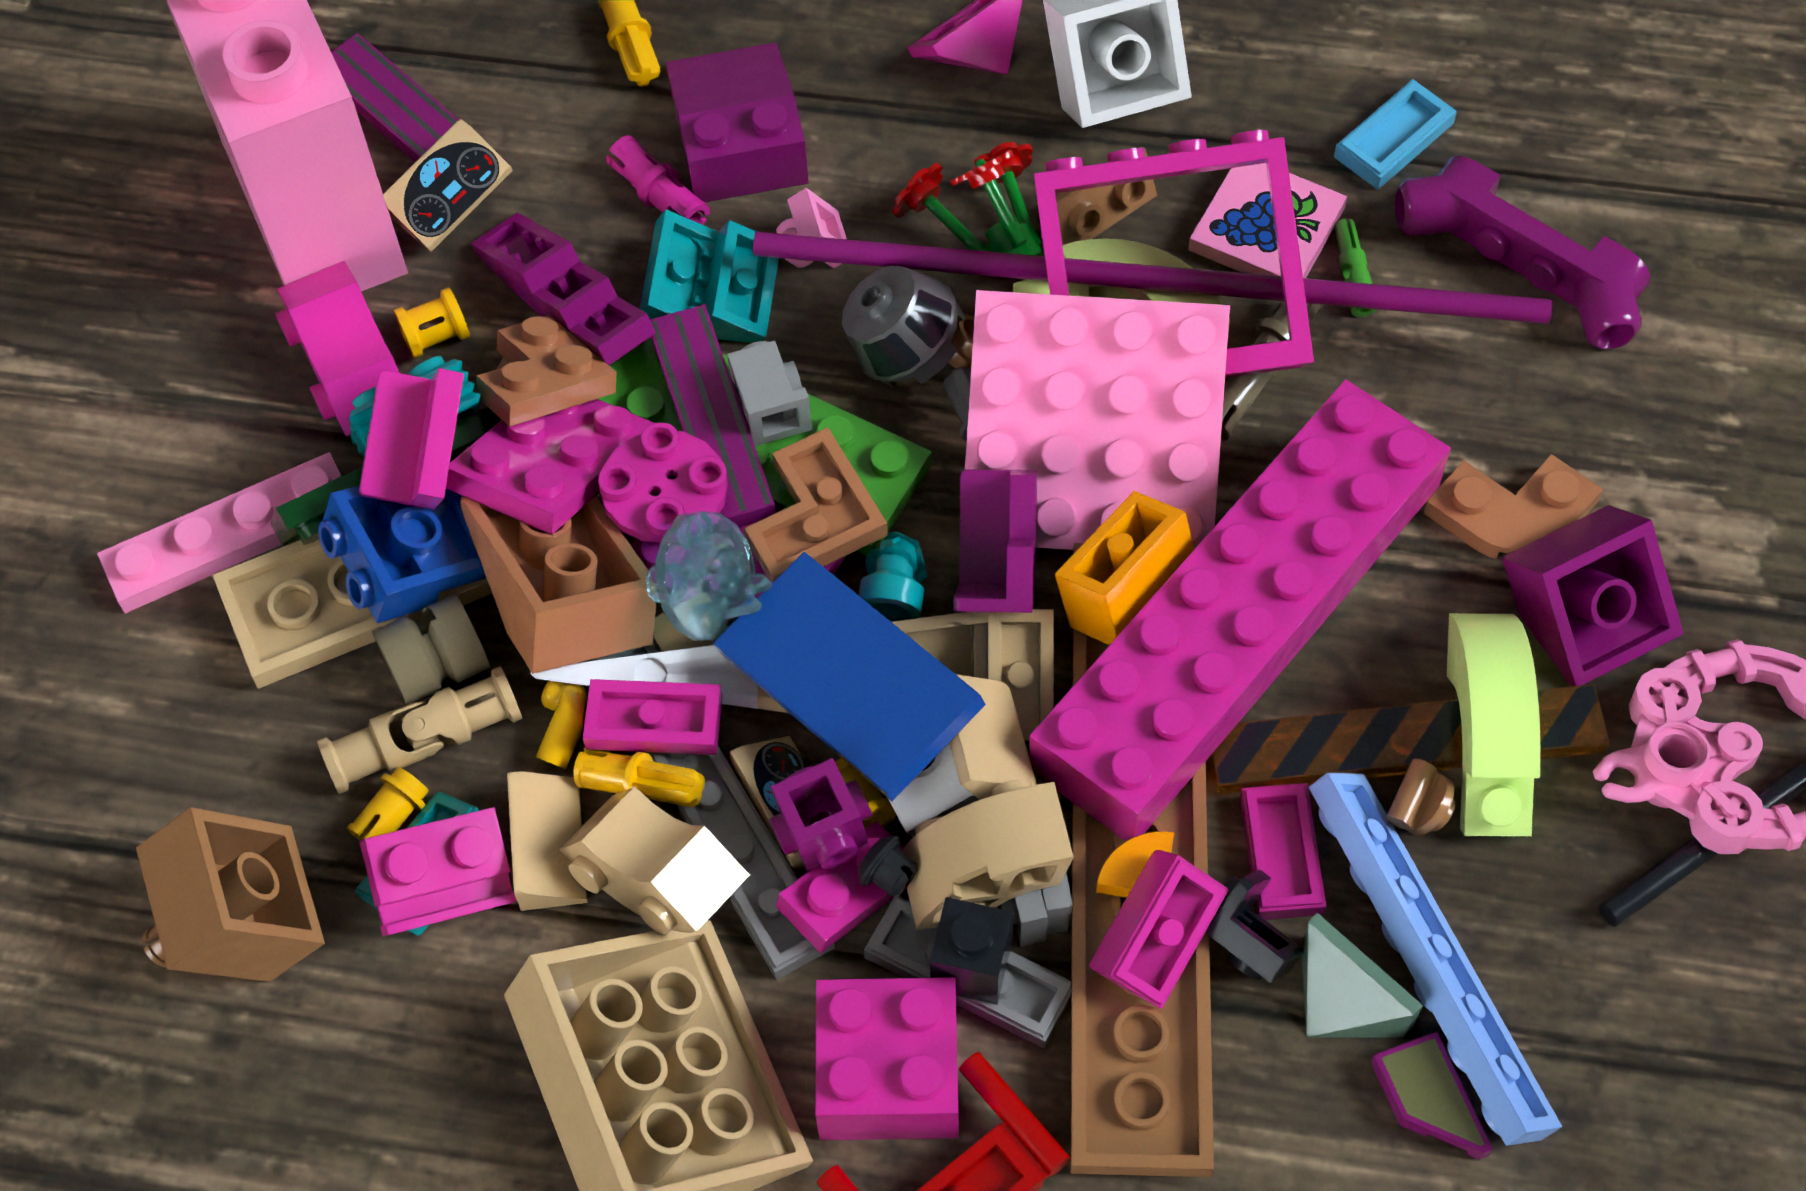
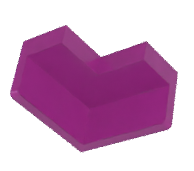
[953,469,1037,613]

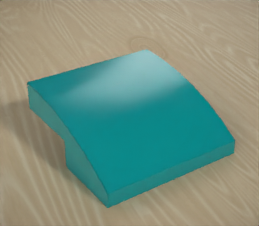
[639,209,779,343]

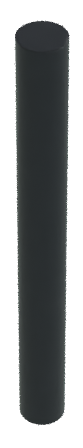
[1598,762,1806,927]

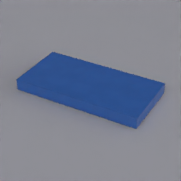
[713,552,986,801]

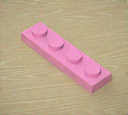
[97,452,341,614]

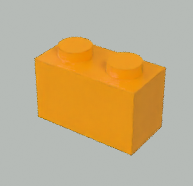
[1055,491,1194,645]

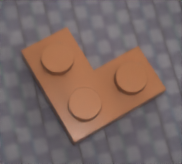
[476,315,617,427]
[744,427,888,584]

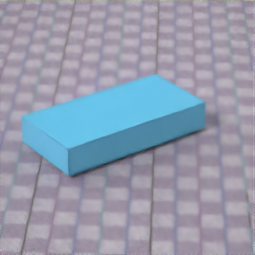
[1334,79,1457,190]

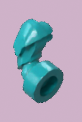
[858,532,928,622]

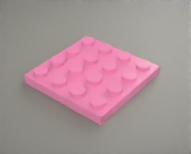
[965,290,1230,550]

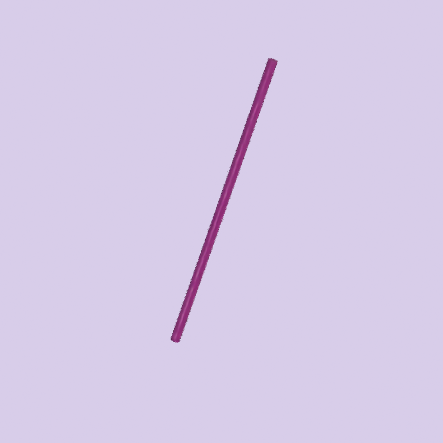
[753,232,1552,324]

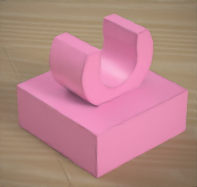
[776,188,847,269]

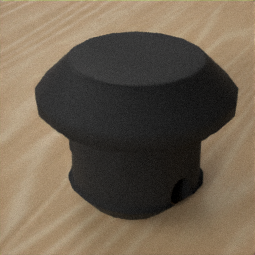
[858,836,917,896]

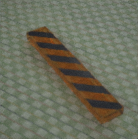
[1210,684,1609,795]

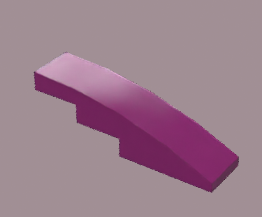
[470,212,656,365]

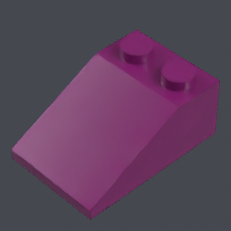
[665,42,809,202]

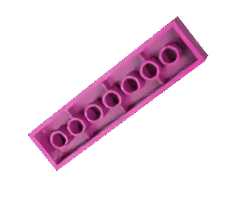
[1028,379,1451,841]

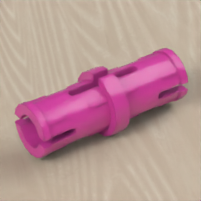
[606,135,710,225]

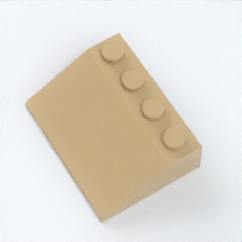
[504,920,813,1191]

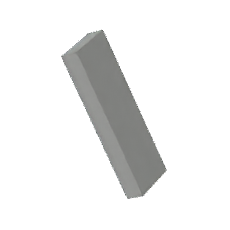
[864,895,1072,1049]

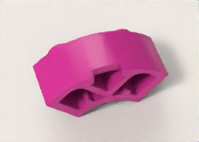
[275,261,399,436]

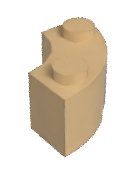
[902,779,1074,930]
[559,786,750,935]

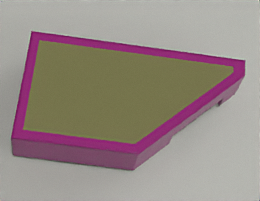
[1371,1032,1493,1160]

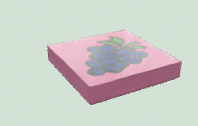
[1188,163,1348,278]

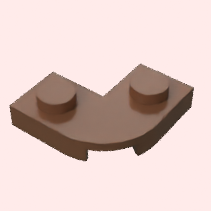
[1423,454,1603,559]

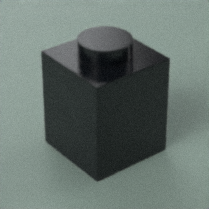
[930,897,1014,1004]

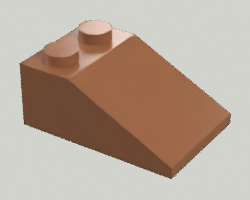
[461,496,658,674]

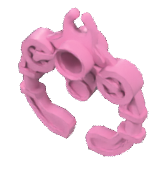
[1592,639,1806,854]

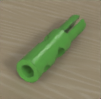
[1334,219,1377,317]

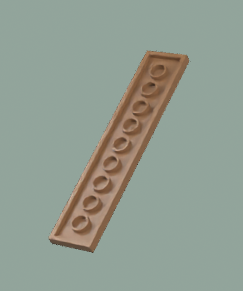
[1071,543,1214,1177]

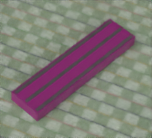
[331,33,506,162]
[650,304,776,533]

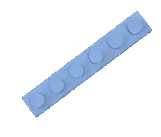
[1309,772,1562,1146]

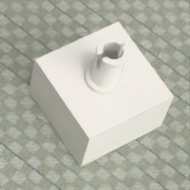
[1043,0,1192,128]

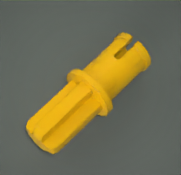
[597,0,660,86]
[573,747,705,807]

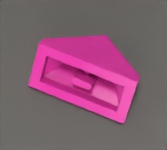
[907,0,1023,75]

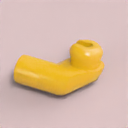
[536,681,587,769]

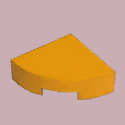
[1096,832,1174,898]

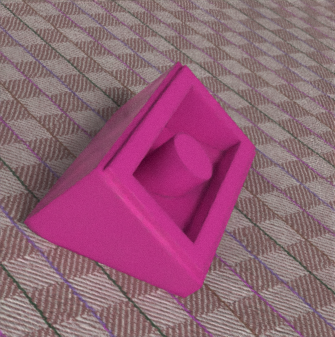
[1089,850,1229,1009]

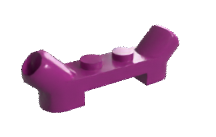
[1395,156,1650,349]

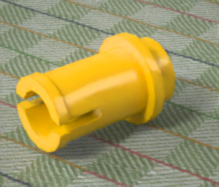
[346,767,429,841]

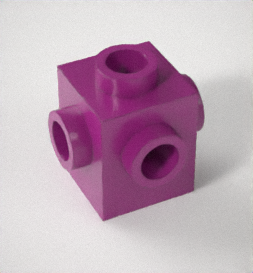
[769,758,872,871]

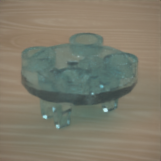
[646,511,772,641]

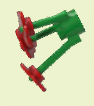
[892,142,1045,279]

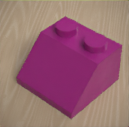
[1502,505,1684,688]

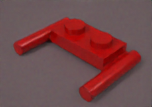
[817,1052,1071,1191]

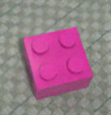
[815,977,959,1140]

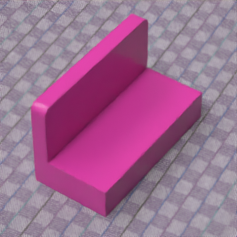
[359,368,464,510]

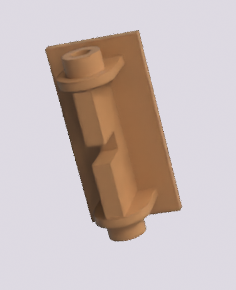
[1035,147,1157,245]

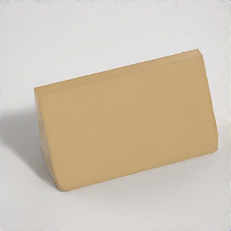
[949,674,1037,800]
[507,771,588,911]

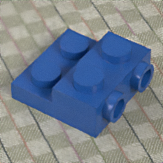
[318,485,486,623]

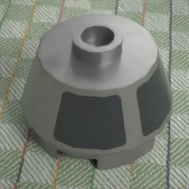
[842,266,965,388]

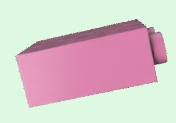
[166,0,408,292]

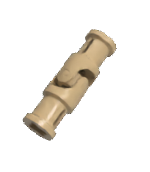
[317,666,523,794]

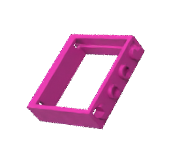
[1034,130,1314,378]

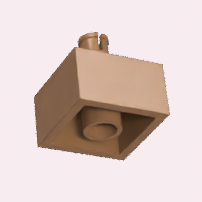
[136,807,325,982]

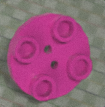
[598,422,728,544]

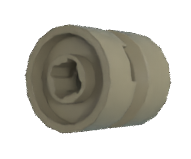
[372,593,490,705]

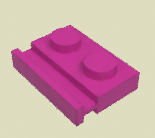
[359,807,517,937]

